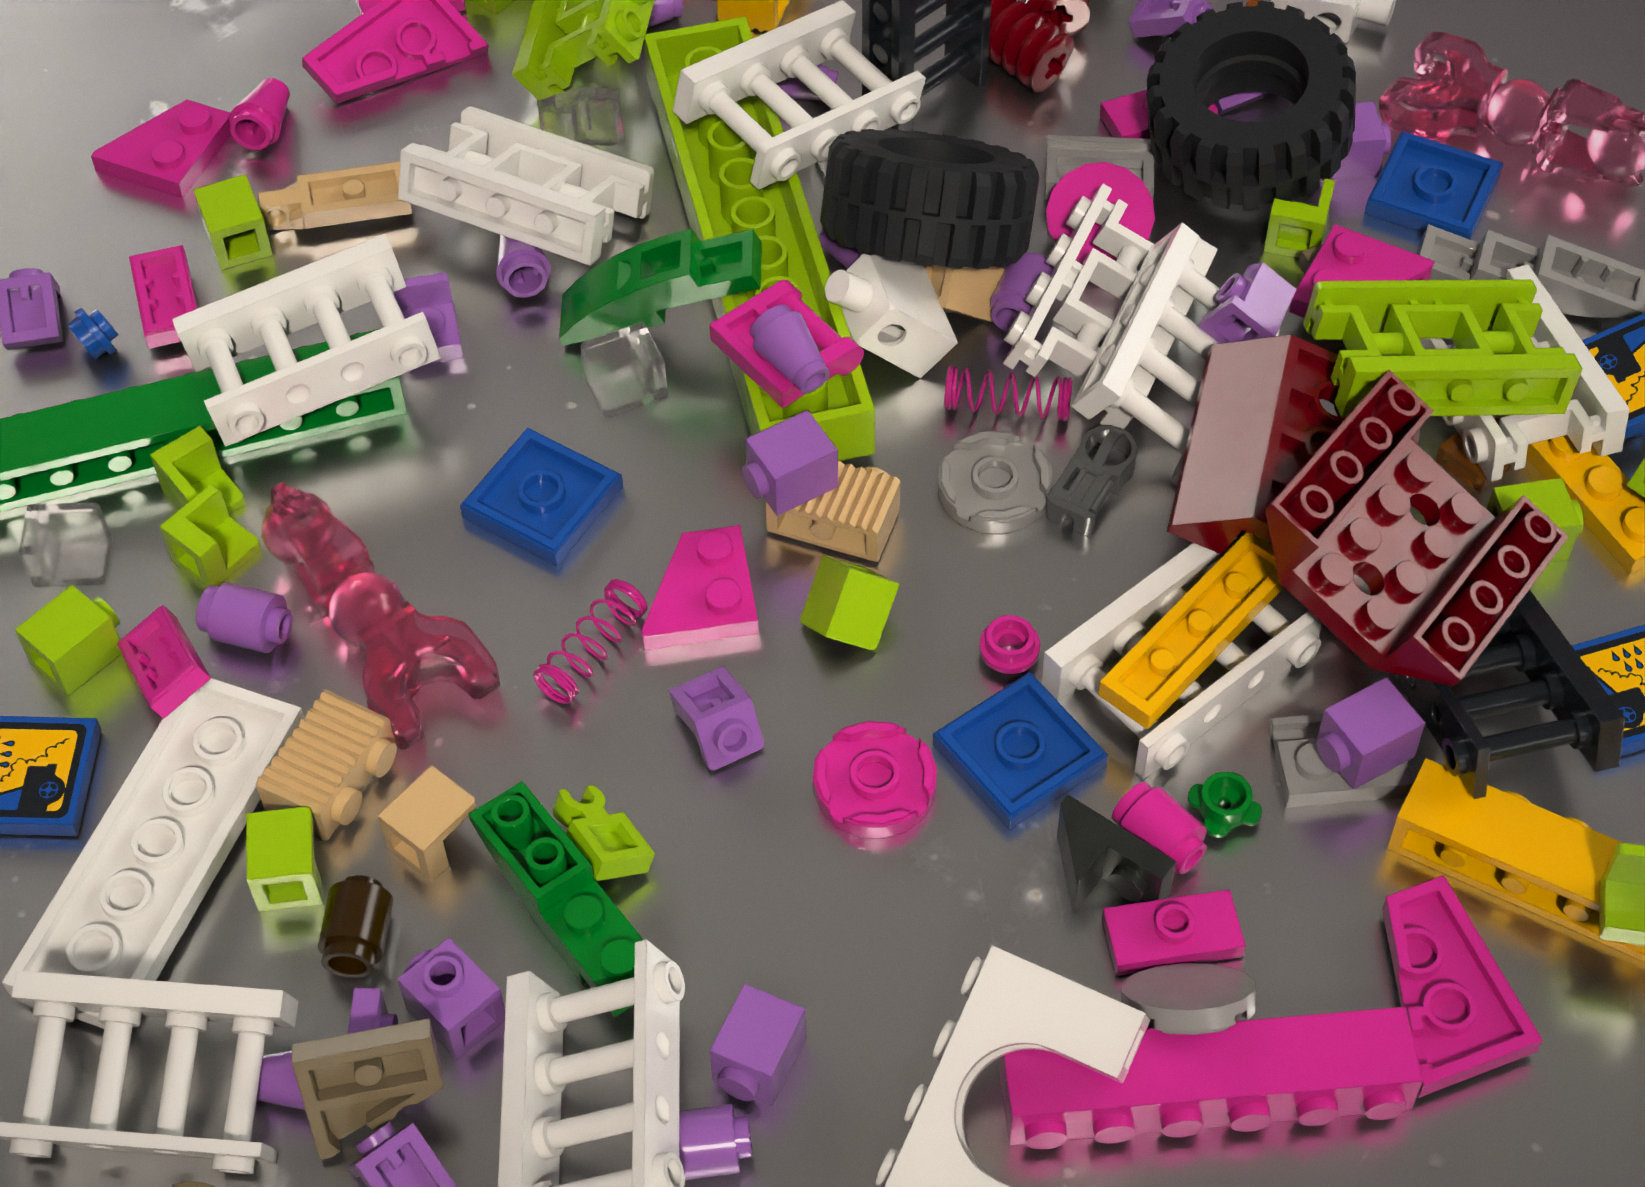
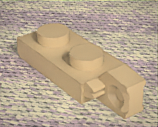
[258,161,412,230]

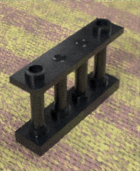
[862,0,992,132]
[1392,589,1625,799]

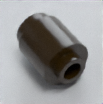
[318,875,393,978]

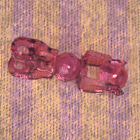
[1378,32,1645,187]
[261,482,500,750]

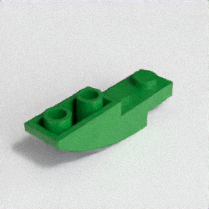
[559,228,762,346]
[468,781,644,1017]

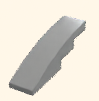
[1416,224,1645,319]

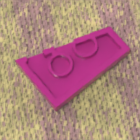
[302,0,489,104]
[1382,875,1543,1098]

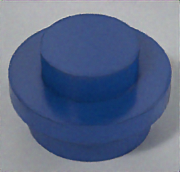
[67,307,119,360]

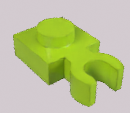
[552,785,655,881]

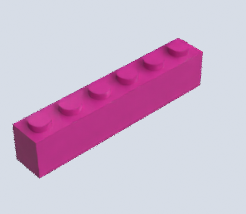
[999,1007,1423,1149]

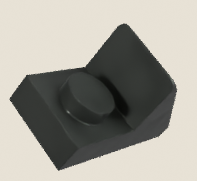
[1057,795,1176,911]

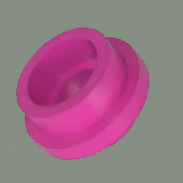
[979,615,1040,674]

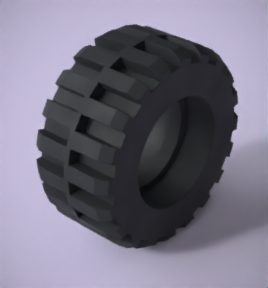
[1146,1,1356,211]
[820,129,1040,269]

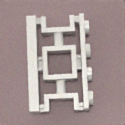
[398,106,655,266]
[1003,183,1218,429]
[1420,264,1630,482]

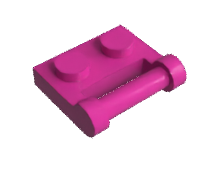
[709,280,864,408]

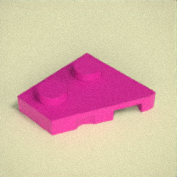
[91,99,231,198]
[1289,224,1435,318]
[642,525,759,650]

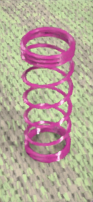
[944,365,1073,422]
[533,579,648,704]

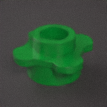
[1187,772,1262,838]

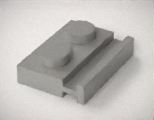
[1045,134,1154,200]
[1269,714,1414,808]

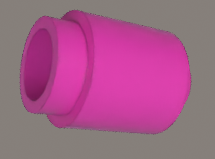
[1111,782,1207,874]

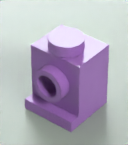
[1198,262,1297,344]

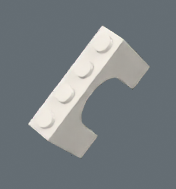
[875,945,1150,1187]

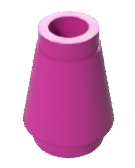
[229,78,290,150]

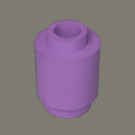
[990,253,1053,333]
[196,582,293,653]
[679,1104,753,1180]

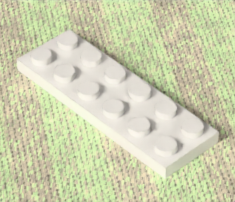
[2,678,304,1029]

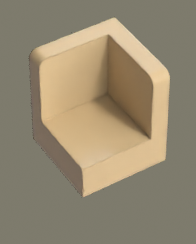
[922,265,1005,322]
[378,765,476,883]

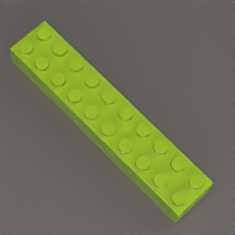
[644,16,875,461]

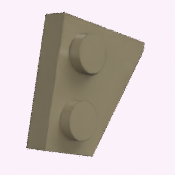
[292,1018,444,1160]

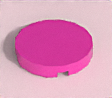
[1046,162,1155,264]
[813,721,937,839]

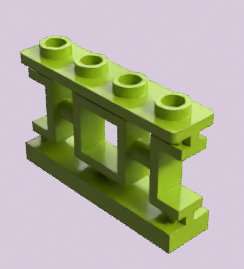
[512,0,655,108]
[1303,279,1583,418]

